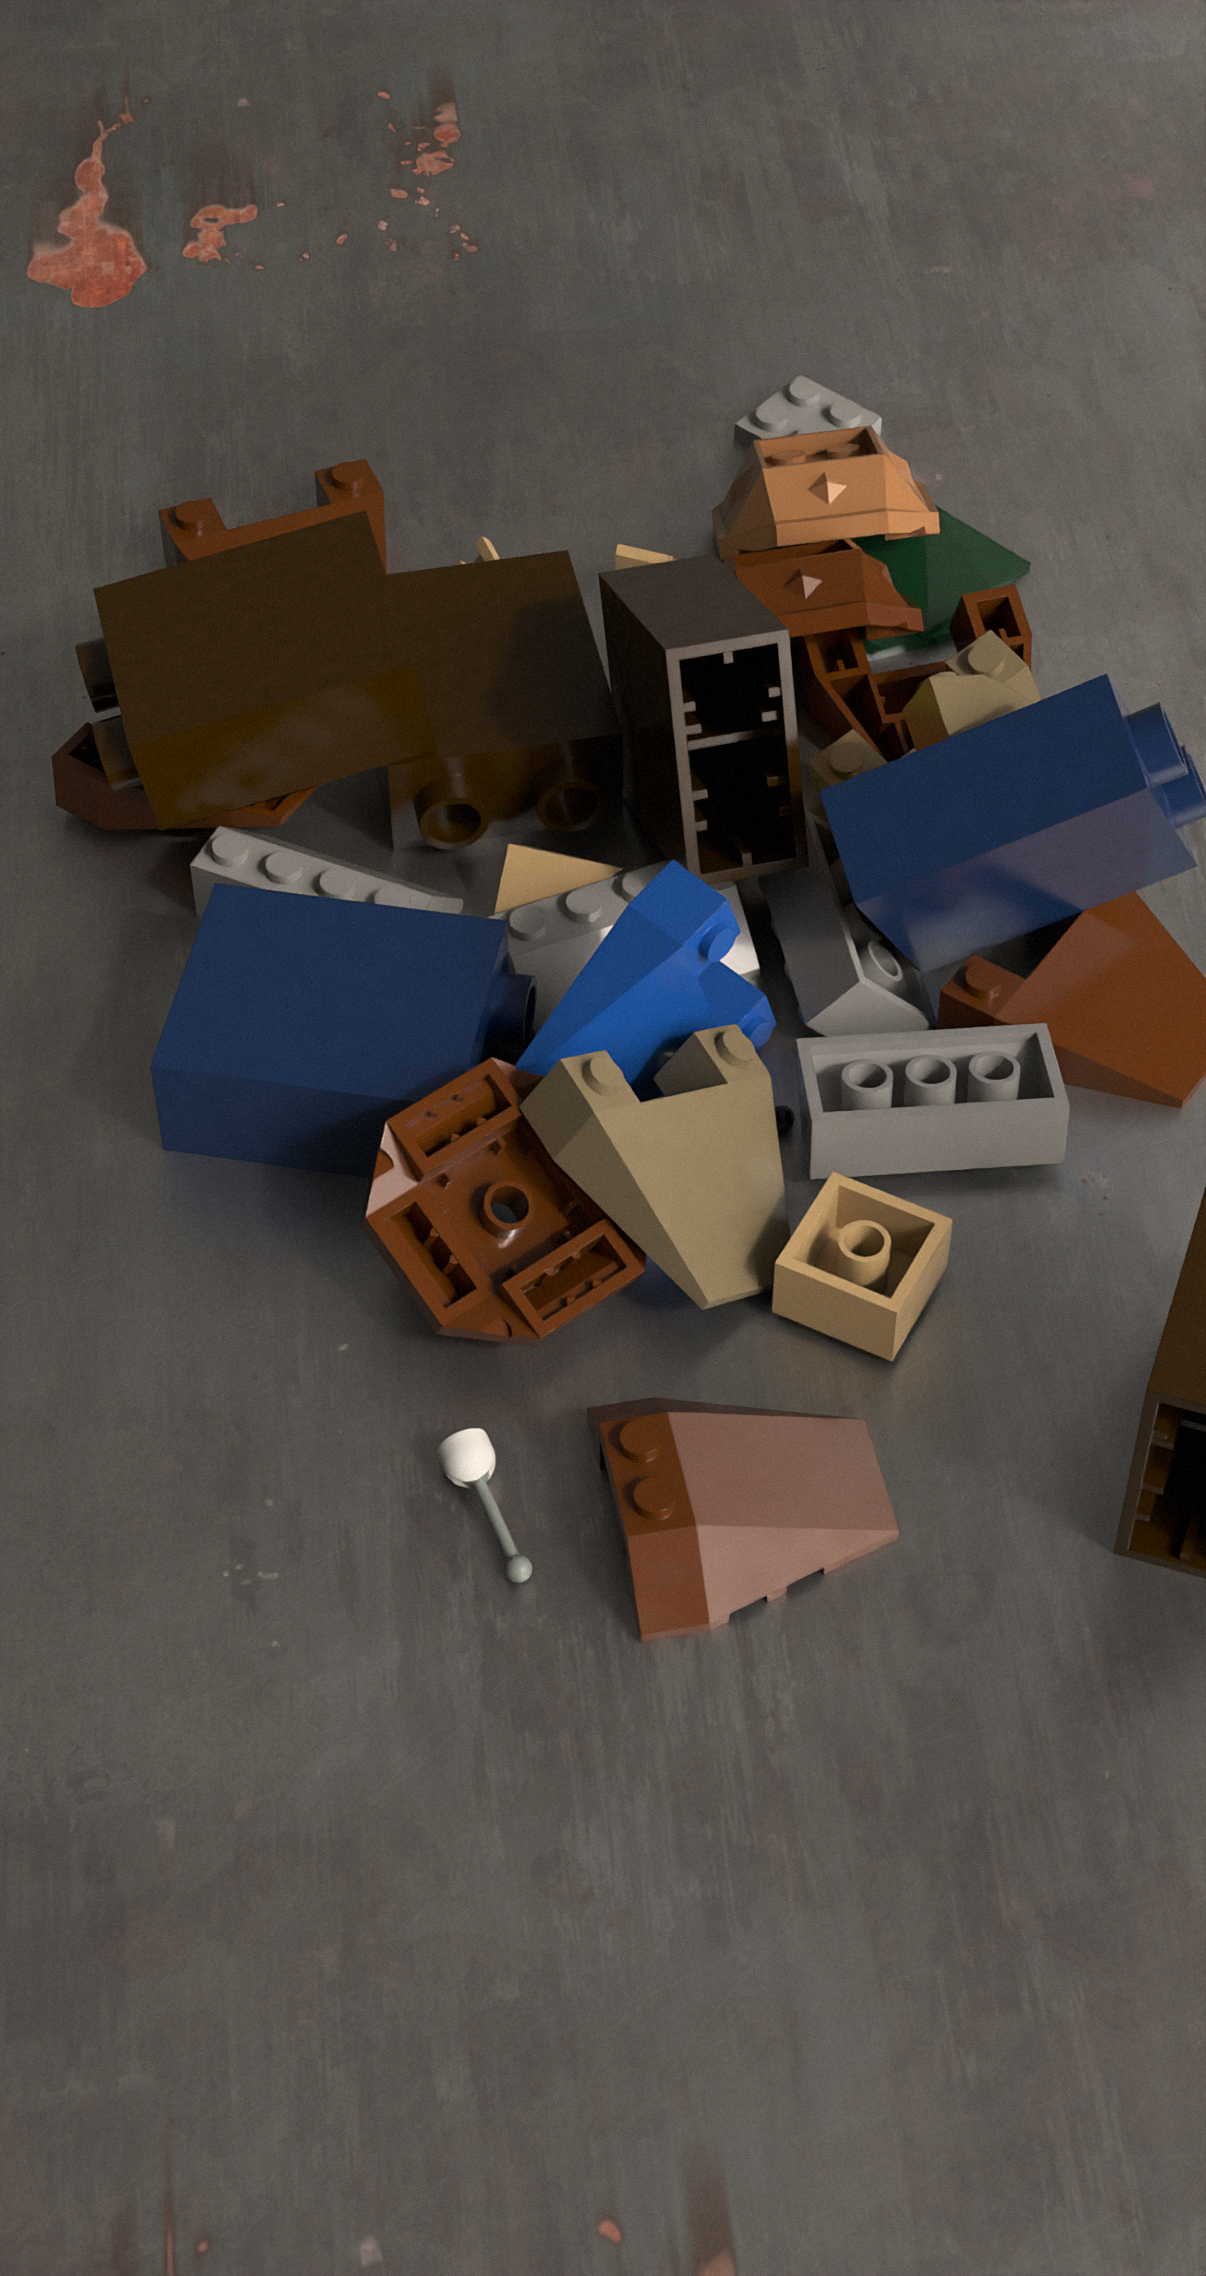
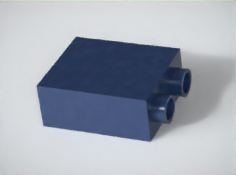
[819,673,1206,974]
[150,883,537,1178]

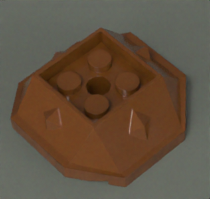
[723,538,924,641]
[360,1057,646,1347]

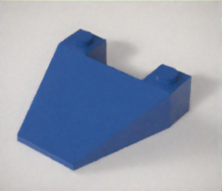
[515,859,777,1102]

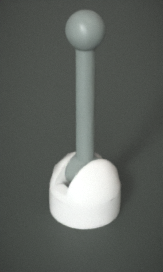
[436,1428,532,1583]

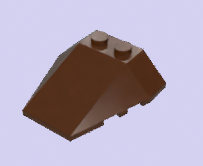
[587,1397,899,1643]

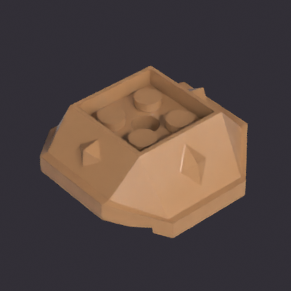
[711,426,940,560]

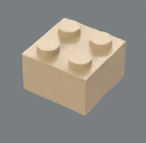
[772,1172,953,1361]

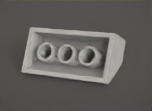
[757,808,937,1037]
[190,826,463,917]
[488,860,760,1040]
[795,1023,1070,1180]

